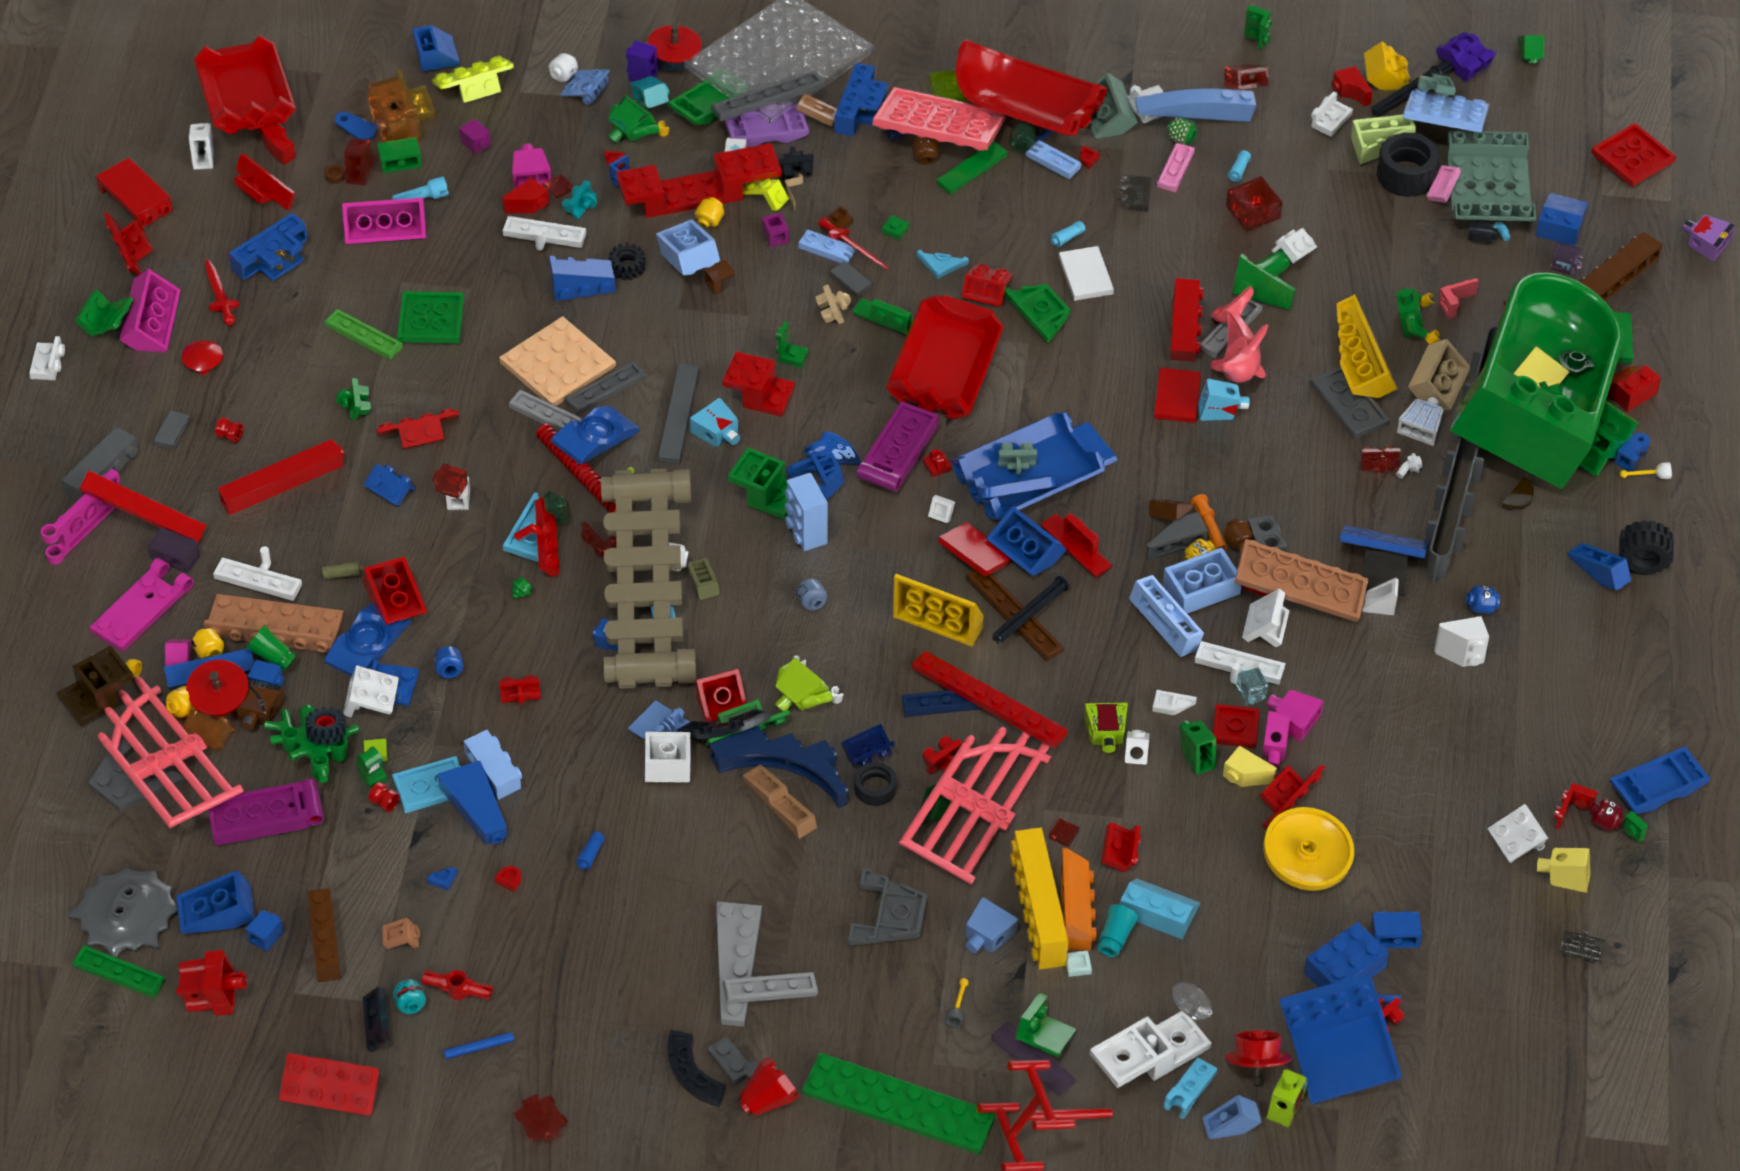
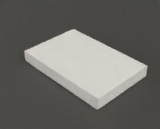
[1059,246,1114,301]

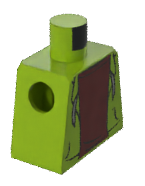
[1084,703,1128,753]
[1267,1069,1307,1128]

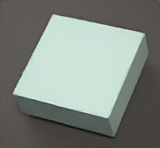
[1066,951,1092,977]

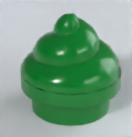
[512,576,533,599]

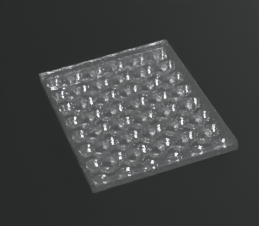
[684,0,875,123]

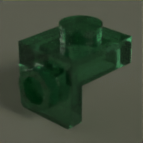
[544,491,571,527]

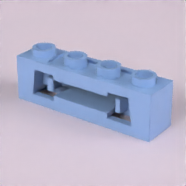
[1129,575,1204,657]

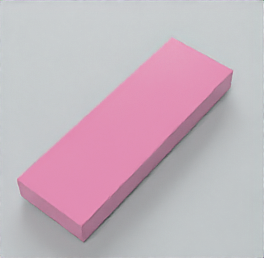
[1157,143,1195,192]

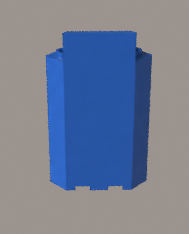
[951,412,1118,520]

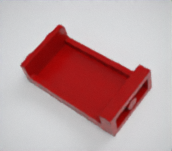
[96,157,173,228]

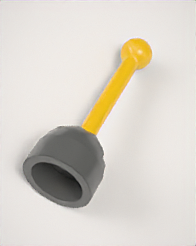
[944,978,969,1028]

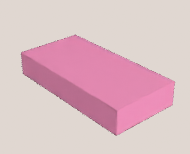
[1427,165,1461,203]

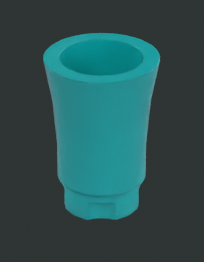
[1097,904,1138,958]

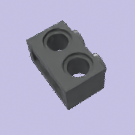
[1248,515,1287,552]

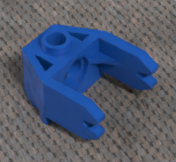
[786,453,844,499]

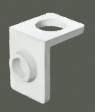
[1125,730,1150,765]

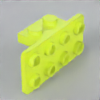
[431,56,514,103]

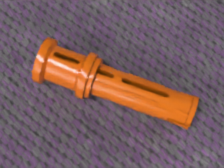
[1190,494,1228,551]

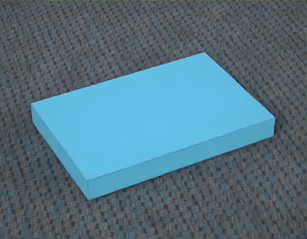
[392,756,460,813]

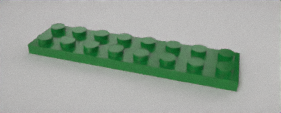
[802,1053,996,1155]

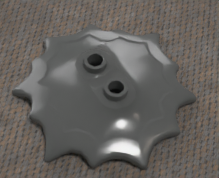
[67,868,178,958]

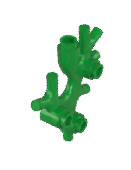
[264,705,359,783]

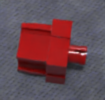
[176,950,247,1016]

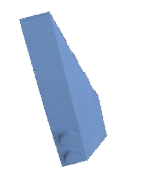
[1135,89,1256,122]

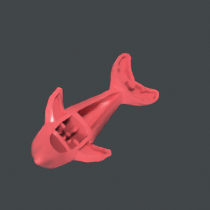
[1211,286,1268,384]

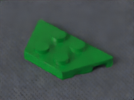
[1004,284,1070,343]

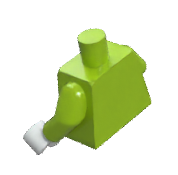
[775,655,844,712]

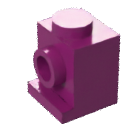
[762,212,789,248]

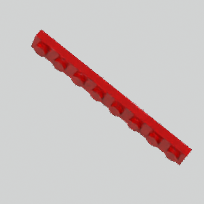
[912,651,1068,749]

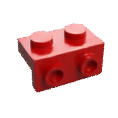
[1101,822,1141,873]

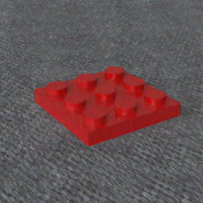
[1591,123,1676,187]

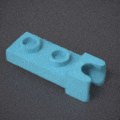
[1164,1058,1218,1119]

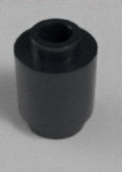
[1468,221,1498,244]

